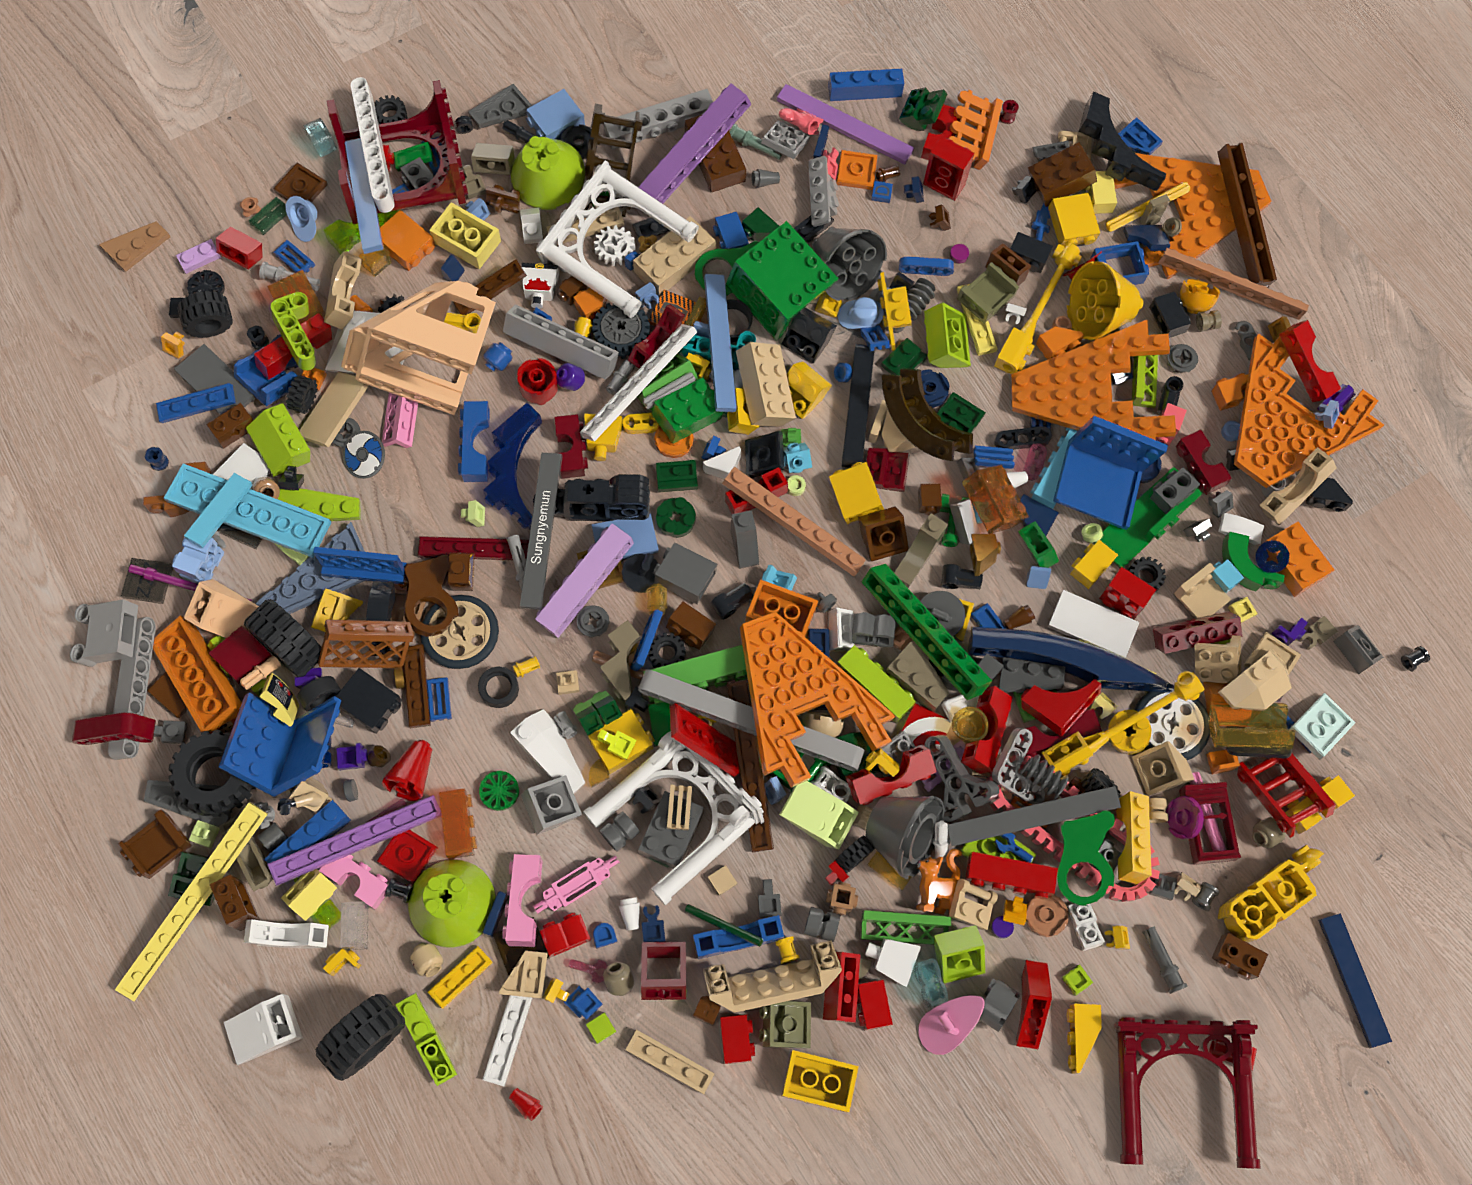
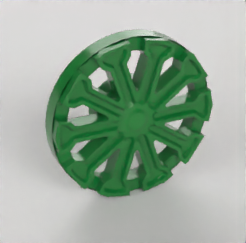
[479,771,520,811]

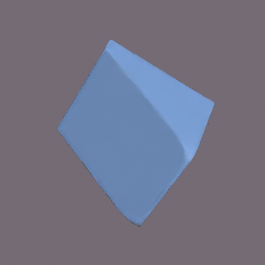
[1026,566,1051,589]

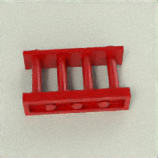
[1237,741,1336,838]

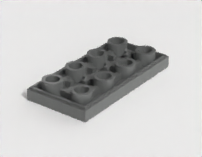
[174,344,256,415]

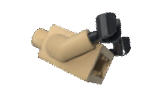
[277,777,334,815]

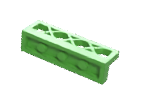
[861,910,951,945]

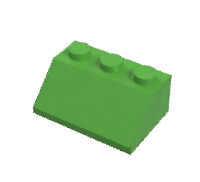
[626,354,699,410]

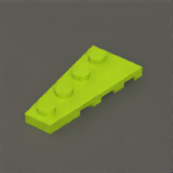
[278,488,361,522]

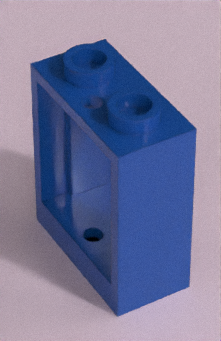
[1090,241,1149,285]

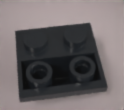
[781,307,837,363]

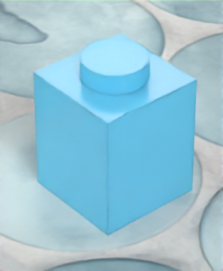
[1211,560,1244,593]

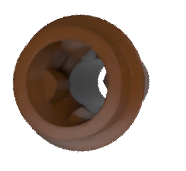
[1003,605,1035,629]

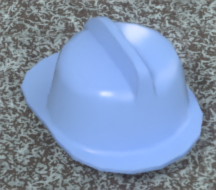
[286,196,317,242]
[838,297,884,329]

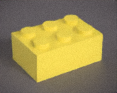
[429,202,501,269]

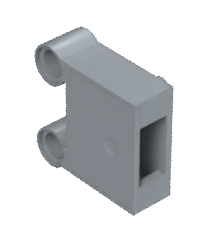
[70,600,138,667]

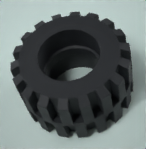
[177,291,233,338]

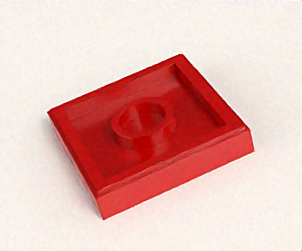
[377,830,438,885]

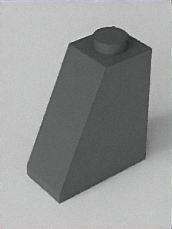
[730,510,759,569]

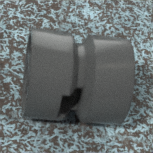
[599,811,640,852]
[804,907,841,942]

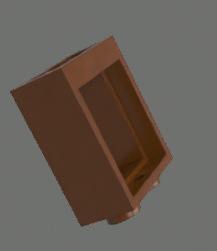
[209,874,260,931]

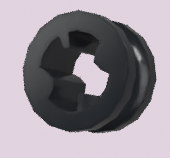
[455,116,473,134]

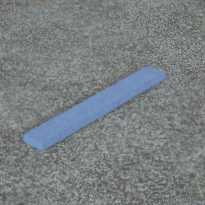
[345,138,383,254]
[704,274,736,412]

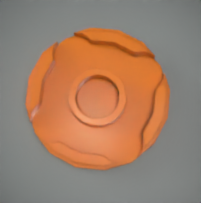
[654,427,694,458]

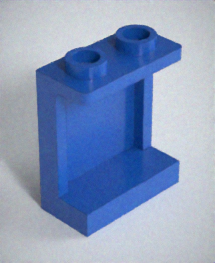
[234,347,298,406]

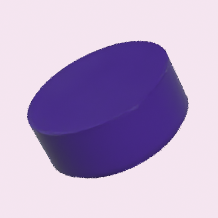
[991,916,1014,939]

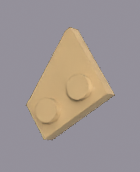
[499,951,548,999]

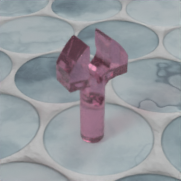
[569,959,608,984]

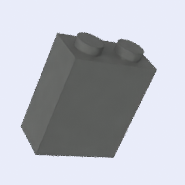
[653,542,718,604]

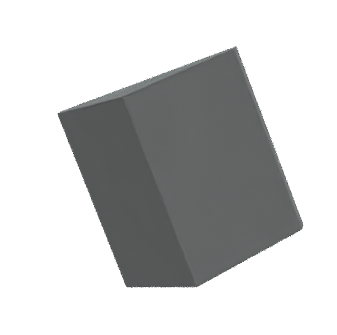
[1333,625,1384,674]

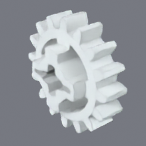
[594,225,635,266]

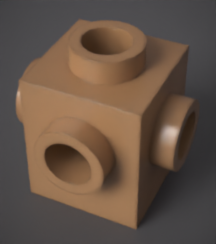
[826,882,858,915]

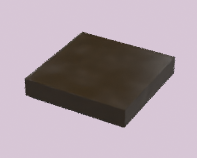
[493,917,550,976]

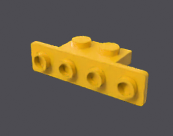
[877,272,912,351]

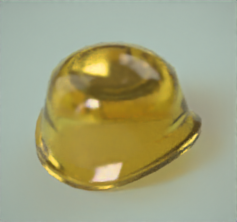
[951,706,988,743]

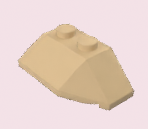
[1218,649,1292,711]

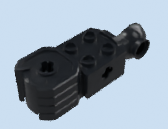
[533,474,650,521]

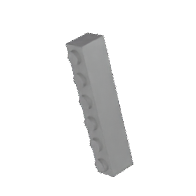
[503,305,619,380]

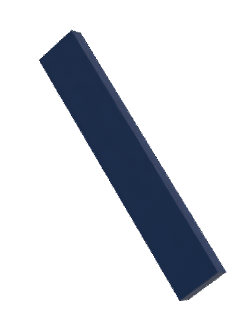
[1318,913,1392,1048]

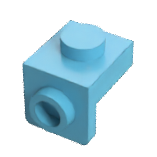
[762,565,797,591]

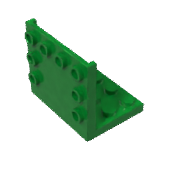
[725,221,839,341]

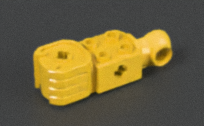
[1218,845,1324,943]

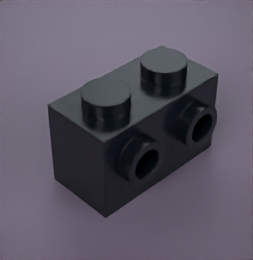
[1010,232,1053,273]
[1149,291,1191,338]

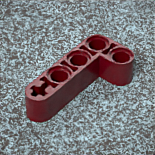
[72,712,156,745]

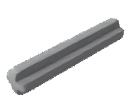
[643,372,696,409]

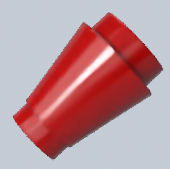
[509,1088,543,1121]

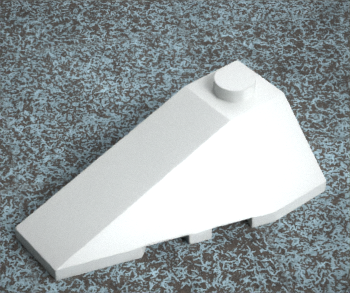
[510,709,585,793]

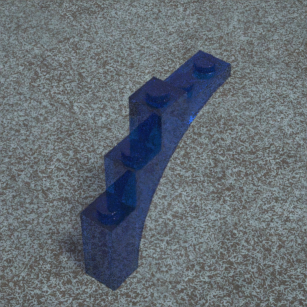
[483,402,542,531]

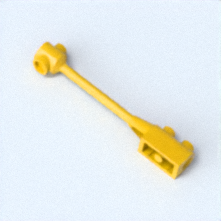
[994,243,1082,374]
[1042,671,1205,776]

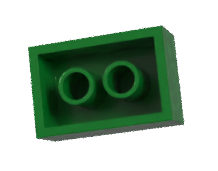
[651,378,723,444]

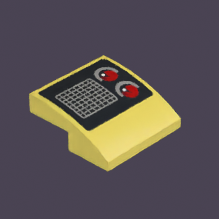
[260,673,299,727]

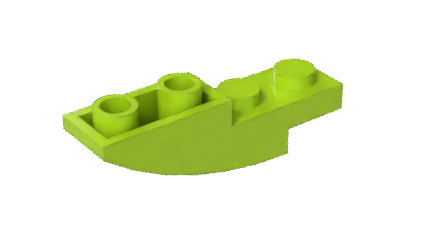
[395,993,457,1086]

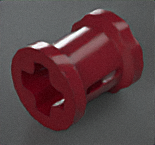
[999,100,1019,124]

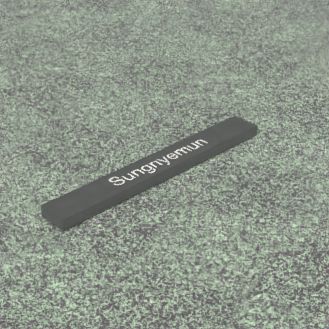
[520,452,563,610]

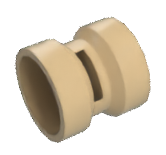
[1149,798,1168,823]

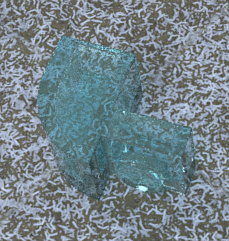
[303,118,337,157]

